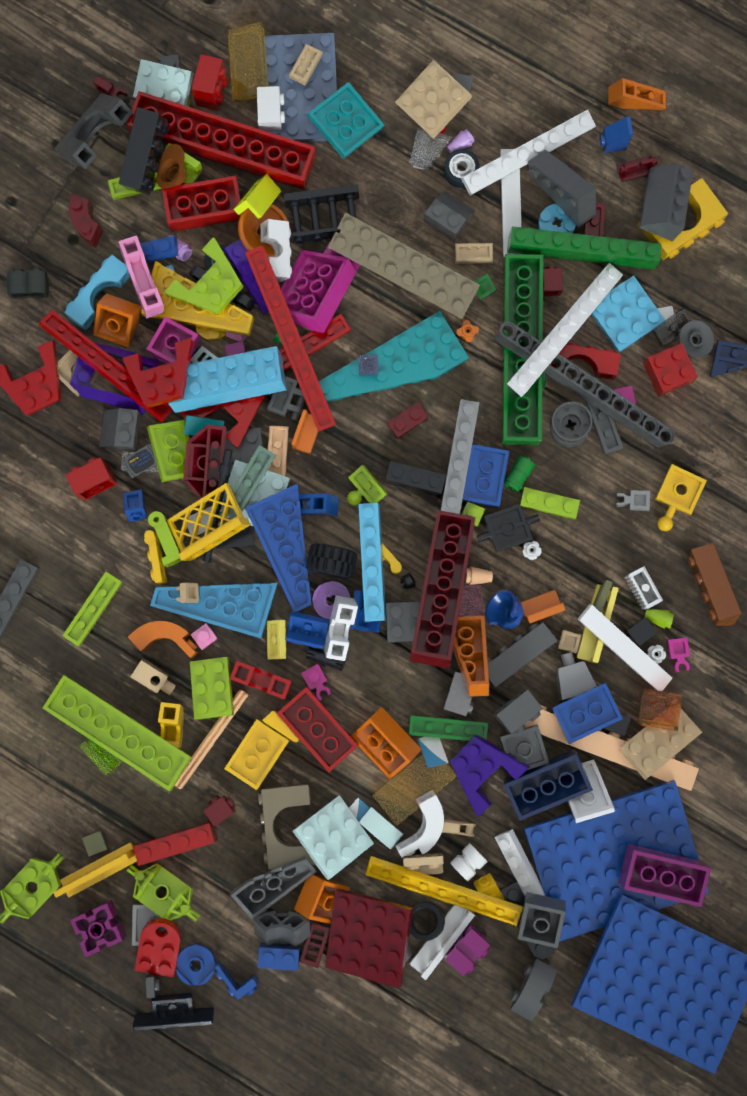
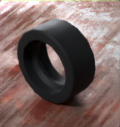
[409,902,445,941]

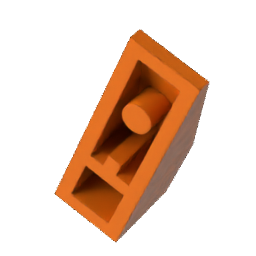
[608,78,666,110]

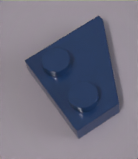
[709,340,747,377]

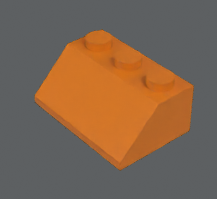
[351,707,422,779]

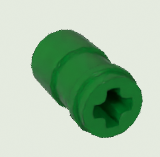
[504,456,536,493]

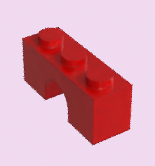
[230,661,293,700]

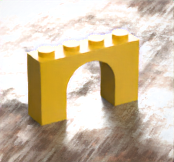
[638,178,728,260]

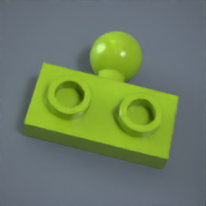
[347,465,388,506]

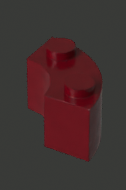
[69,193,103,248]

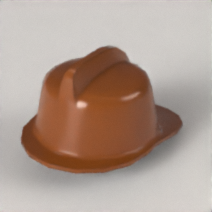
[156,144,187,189]

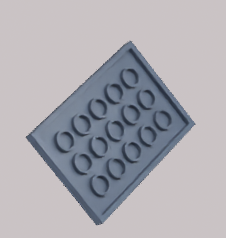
[261,33,337,142]

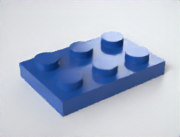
[462,444,509,507]
[552,683,623,744]

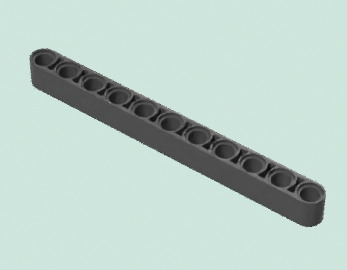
[494,322,675,447]

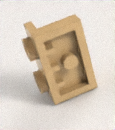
[403,853,444,875]

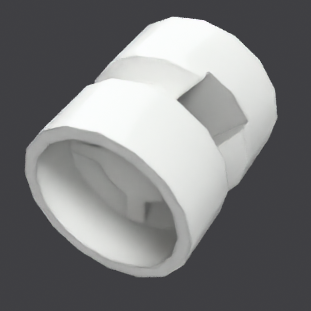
[450,843,488,881]

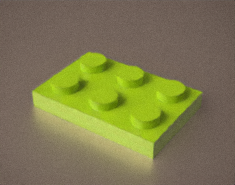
[147,420,190,482]
[190,657,234,720]

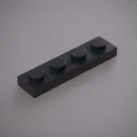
[499,881,555,961]

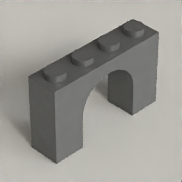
[54,93,133,169]

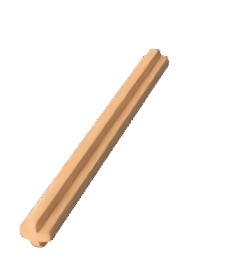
[175,689,248,789]

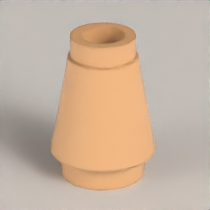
[464,566,493,585]

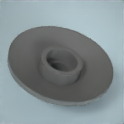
[679,320,714,358]

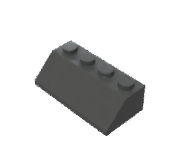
[639,163,693,241]

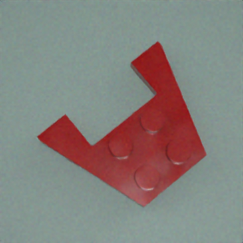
[123,338,194,408]
[0,340,61,416]
[196,395,265,449]

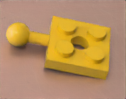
[655,464,707,532]

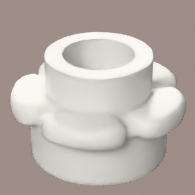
[522,541,541,560]
[647,645,666,664]

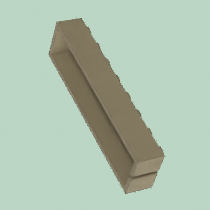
[328,212,480,319]

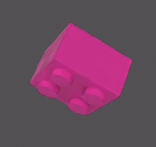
[146,317,201,364]

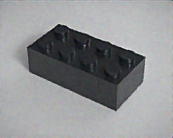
[118,107,169,195]

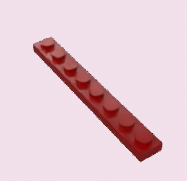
[39,310,173,423]

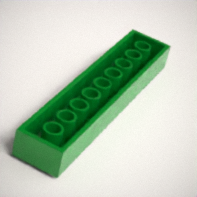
[501,254,543,446]

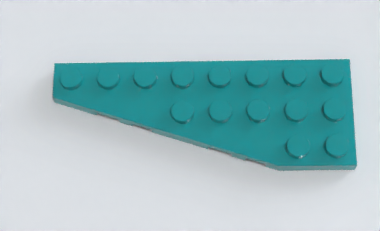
[319,311,469,402]

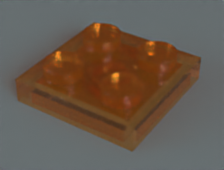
[638,688,683,731]

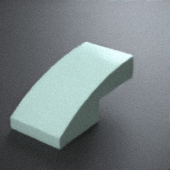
[359,807,403,849]

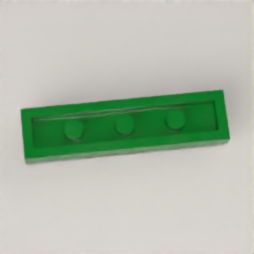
[409,715,488,741]

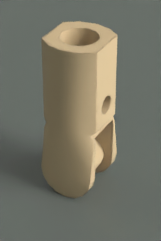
[442,819,476,837]

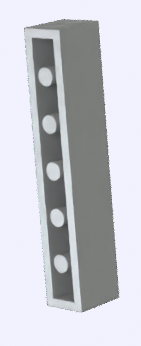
[440,399,480,514]

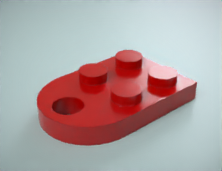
[134,918,181,978]

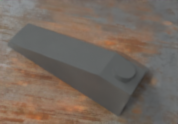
[230,857,317,920]

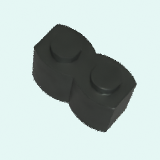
[7,268,48,299]

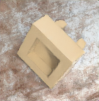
[176,583,199,603]

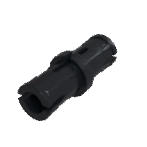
[306,647,346,671]

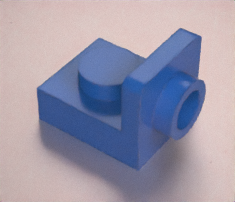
[123,489,148,522]

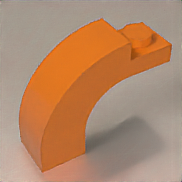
[128,621,198,658]

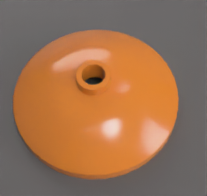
[238,204,290,257]

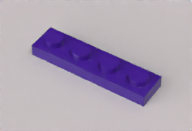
[223,239,269,315]

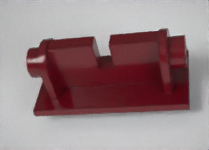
[616,155,657,182]

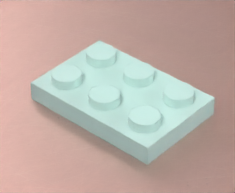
[133,59,194,106]

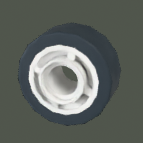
[444,149,480,188]

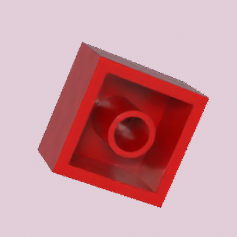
[191,54,229,111]
[643,343,698,397]
[65,457,118,501]

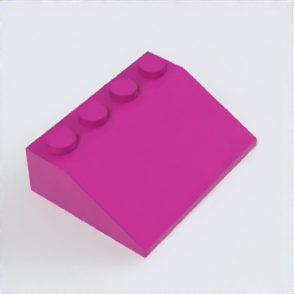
[281,250,356,333]

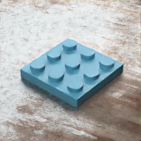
[591,276,666,353]

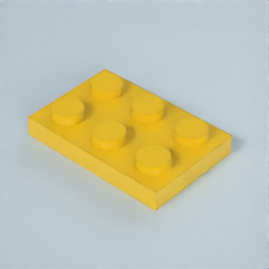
[224,719,290,790]

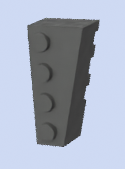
[528,150,596,227]

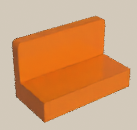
[291,409,318,455]
[521,590,566,625]

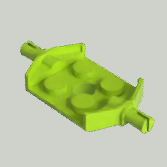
[0,853,64,924]
[127,863,200,922]

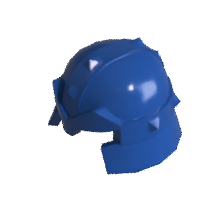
[485,589,524,630]

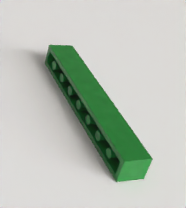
[507,226,661,270]

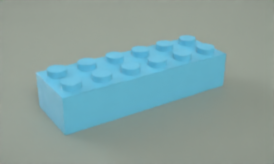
[168,346,287,413]

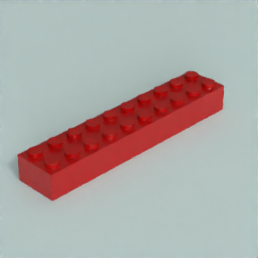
[126,91,316,190]

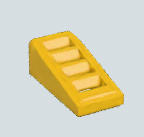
[262,710,300,742]

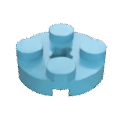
[538,204,576,233]

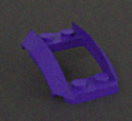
[69,343,159,415]

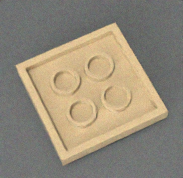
[395,60,472,139]

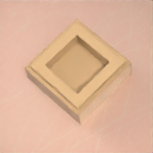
[557,630,582,654]

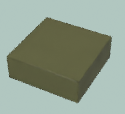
[82,830,108,857]

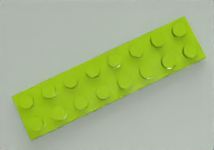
[43,675,192,791]

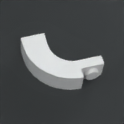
[395,790,444,858]

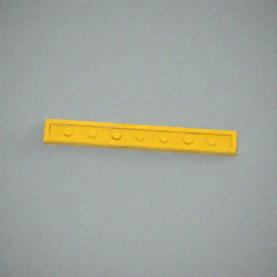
[366,856,523,926]

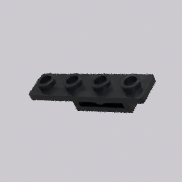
[133,993,214,1031]

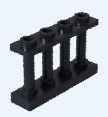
[284,184,359,244]

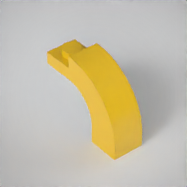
[158,702,184,749]

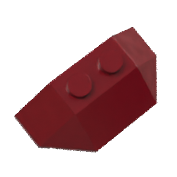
[184,425,227,503]

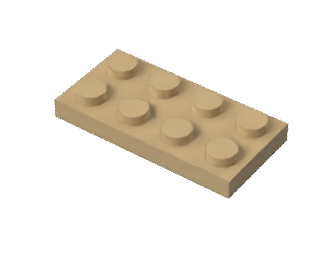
[619,702,702,780]

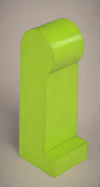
[148,511,181,568]

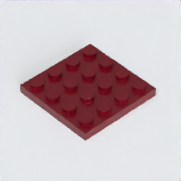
[325,888,413,988]

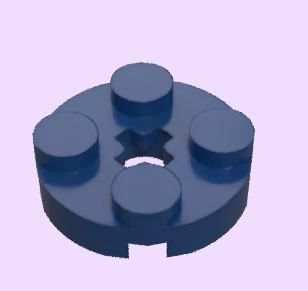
[176,943,217,985]

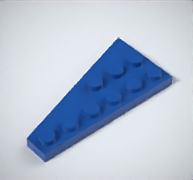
[245,483,312,612]

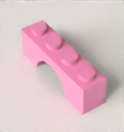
[118,235,164,318]

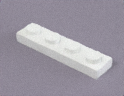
[495,829,545,896]

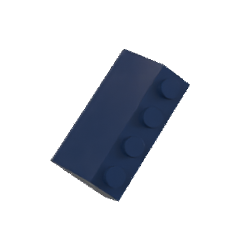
[503,749,593,821]

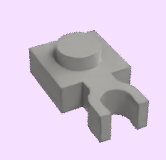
[617,490,650,511]

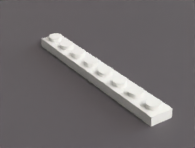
[461,110,596,196]

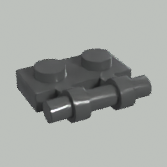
[267,376,305,422]

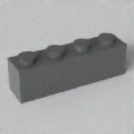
[487,622,557,688]

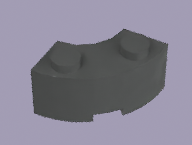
[253,911,311,947]
[510,959,557,1021]

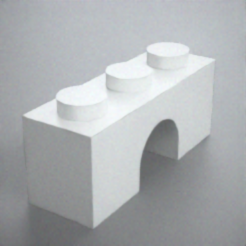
[260,219,292,282]
[323,596,358,661]

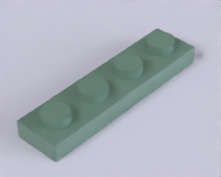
[220,445,277,519]

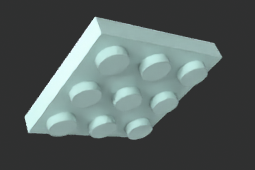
[220,460,290,526]
[293,795,374,880]

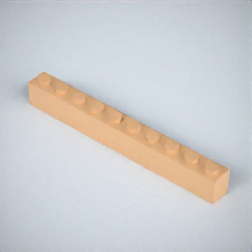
[524,705,699,791]

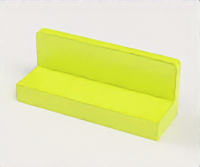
[234,174,281,219]

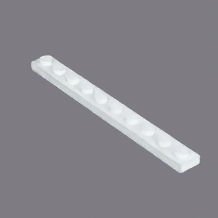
[507,263,623,397]

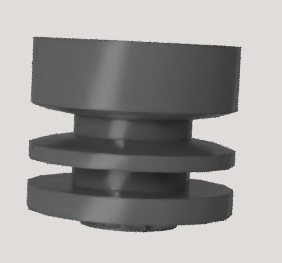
[550,401,593,448]

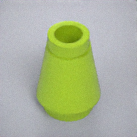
[645,609,674,629]

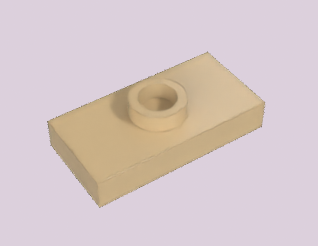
[289,44,323,86]
[455,243,493,264]

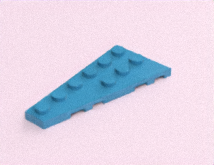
[150,583,278,638]

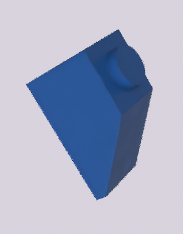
[599,117,633,153]

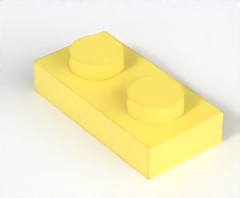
[267,620,286,660]

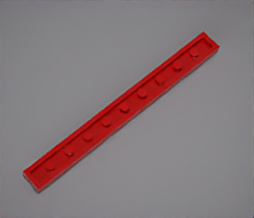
[245,245,336,432]
[181,314,351,419]

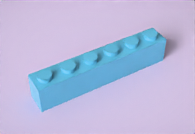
[359,503,386,622]

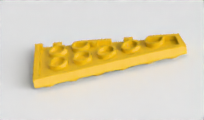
[141,261,254,336]

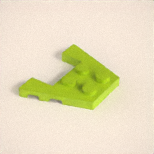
[164,238,243,315]

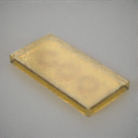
[228,22,268,102]
[372,753,457,826]

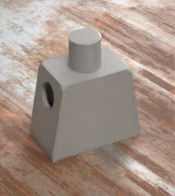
[556,652,597,700]

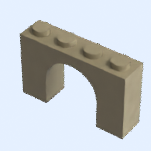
[258,783,316,870]

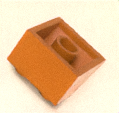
[93,293,141,348]
[294,874,350,924]

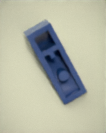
[299,493,339,516]

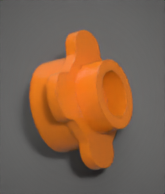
[457,320,479,342]

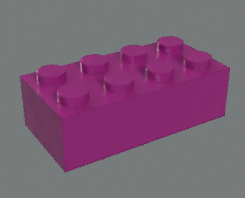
[618,844,711,907]

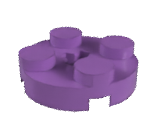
[312,581,350,620]

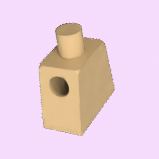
[130,658,176,695]

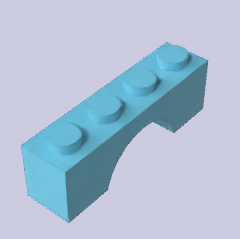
[64,255,130,331]

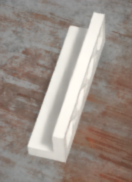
[409,905,475,980]

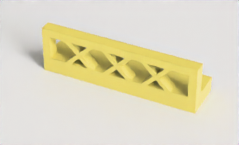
[576,584,619,663]

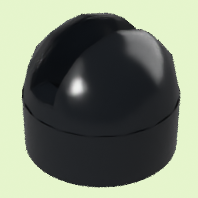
[400,572,416,589]

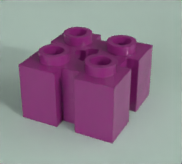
[70,899,127,958]
[444,923,490,976]

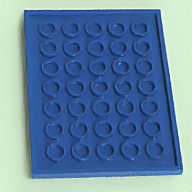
[524,780,709,942]
[571,894,747,1074]

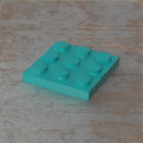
[307,82,385,159]

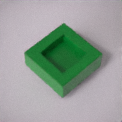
[475,274,497,300]

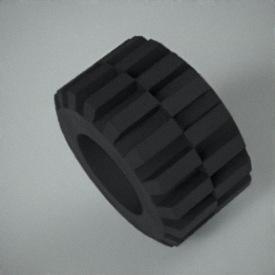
[305,543,357,579]

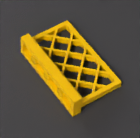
[167,483,251,561]
[53,842,137,898]

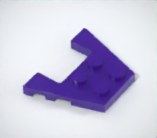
[450,735,530,817]

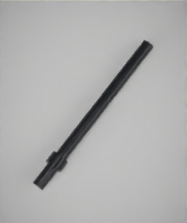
[203,449,233,562]

